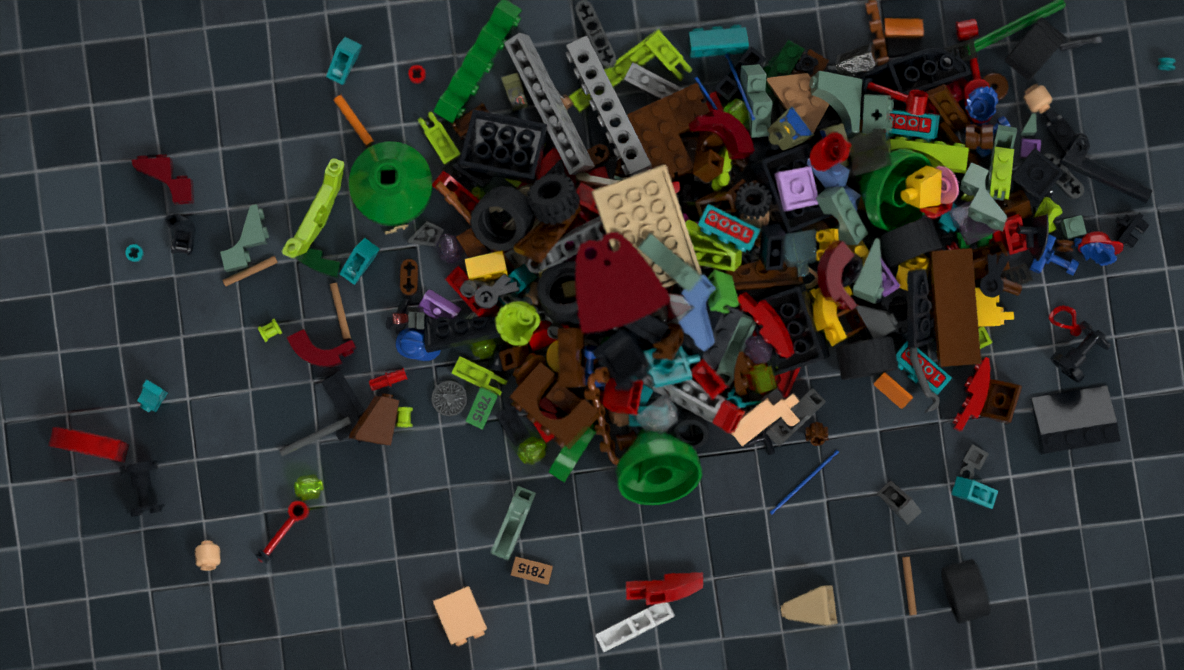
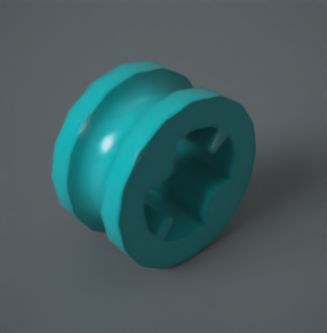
[1158,58,1176,70]
[125,244,144,262]

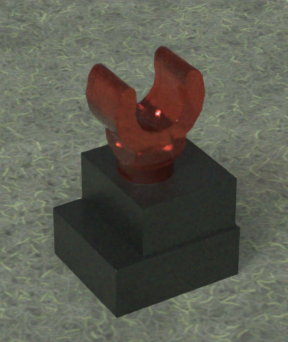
[393,307,424,329]

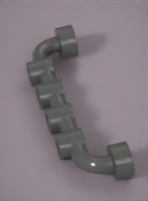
[460,279,564,339]

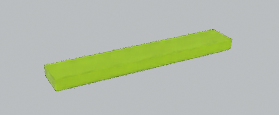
[569,29,661,113]

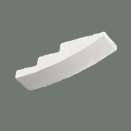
[595,602,675,652]

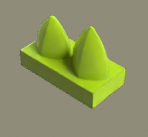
[1034,197,1063,233]

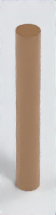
[223,256,278,287]
[330,283,351,340]
[902,557,917,615]

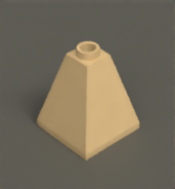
[781,585,838,626]

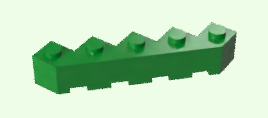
[433,0,522,123]

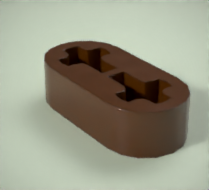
[400,259,418,296]

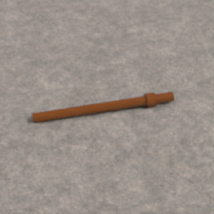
[436,181,515,271]

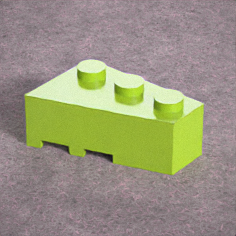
[685,219,742,271]

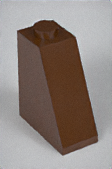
[349,393,399,446]

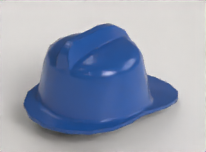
[396,328,441,361]

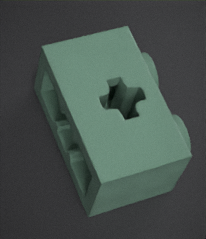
[862,94,894,135]

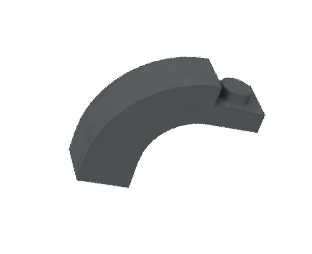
[766,388,826,447]

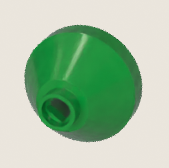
[349,141,433,226]
[855,149,932,232]
[616,426,702,505]

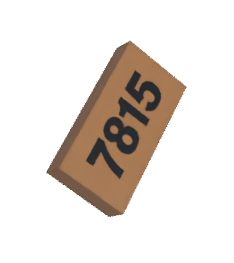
[511,557,553,585]

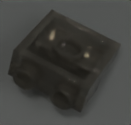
[835,42,877,77]
[849,128,891,176]

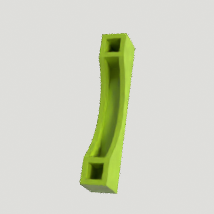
[850,133,969,174]

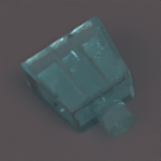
[784,230,816,277]

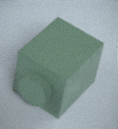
[1060,215,1087,240]

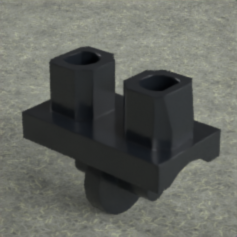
[1115,212,1149,248]

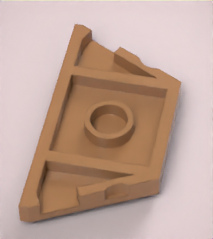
[766,73,829,140]

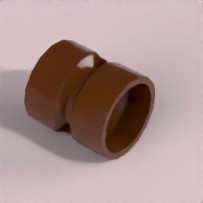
[966,124,993,149]

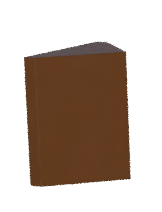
[980,379,1022,424]

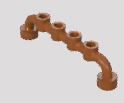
[865,0,908,77]
[584,367,623,466]

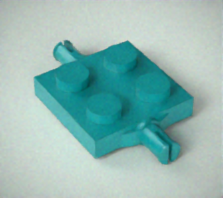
[643,345,700,388]

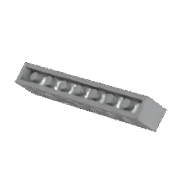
[504,33,595,175]
[565,36,652,177]
[581,333,725,423]

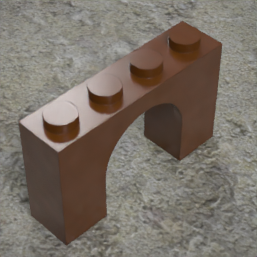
[510,362,600,450]

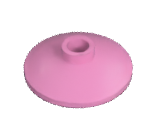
[935,166,959,204]

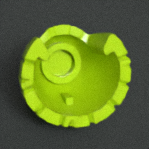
[496,301,540,346]

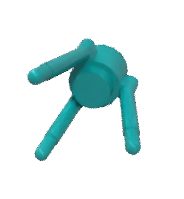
[726,384,762,408]

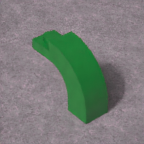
[548,421,598,482]

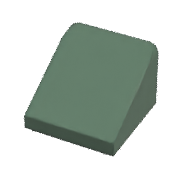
[1020,113,1037,136]

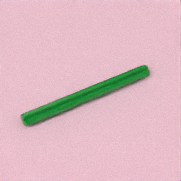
[965,0,1066,55]

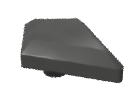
[407,221,444,247]

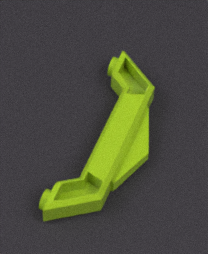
[282,158,344,258]

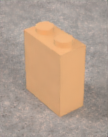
[433,586,487,646]

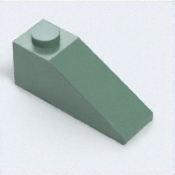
[853,238,884,303]

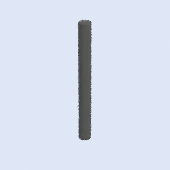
[279,417,351,457]

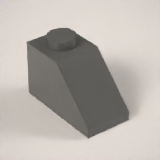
[856,305,898,339]
[877,480,922,525]

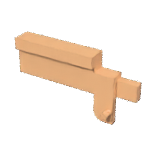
[731,394,800,446]

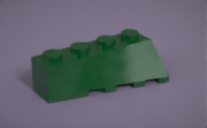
[733,40,805,106]

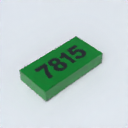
[465,386,499,430]

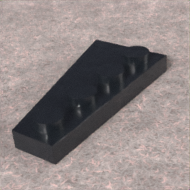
[424,317,501,353]

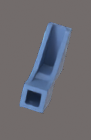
[807,158,861,211]
[679,274,716,351]

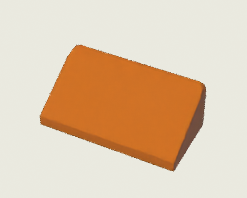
[884,18,924,38]
[874,373,913,409]

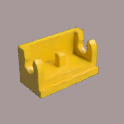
[465,251,508,282]

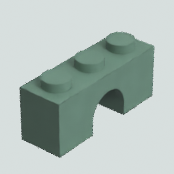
[816,186,868,245]

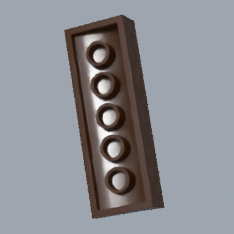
[929,248,981,367]

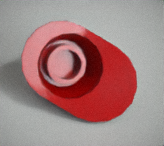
[810,132,852,171]

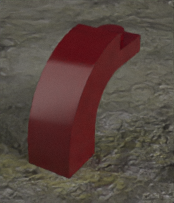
[688,109,755,159]
[817,241,857,310]
[287,329,356,367]

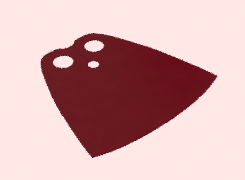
[576,232,671,333]

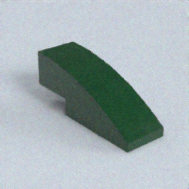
[284,244,341,279]

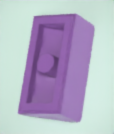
[417,289,461,319]

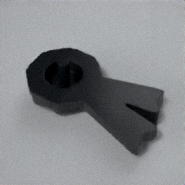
[980,253,1010,298]
[474,273,520,309]

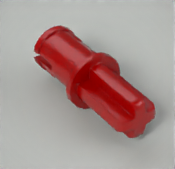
[369,368,407,391]

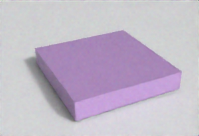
[775,166,818,211]

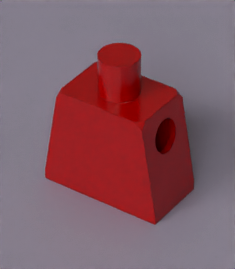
[599,378,643,415]

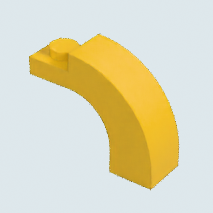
[813,285,853,346]

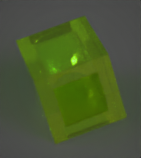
[750,363,777,393]

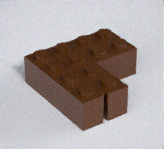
[627,83,710,181]

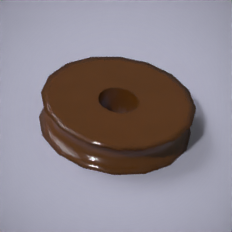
[983,73,1009,101]

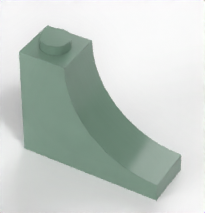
[809,71,862,139]
[637,233,702,292]

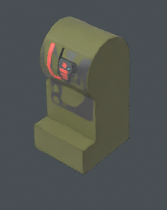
[501,72,528,112]

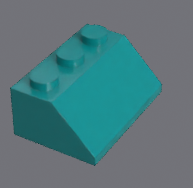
[688,25,749,58]

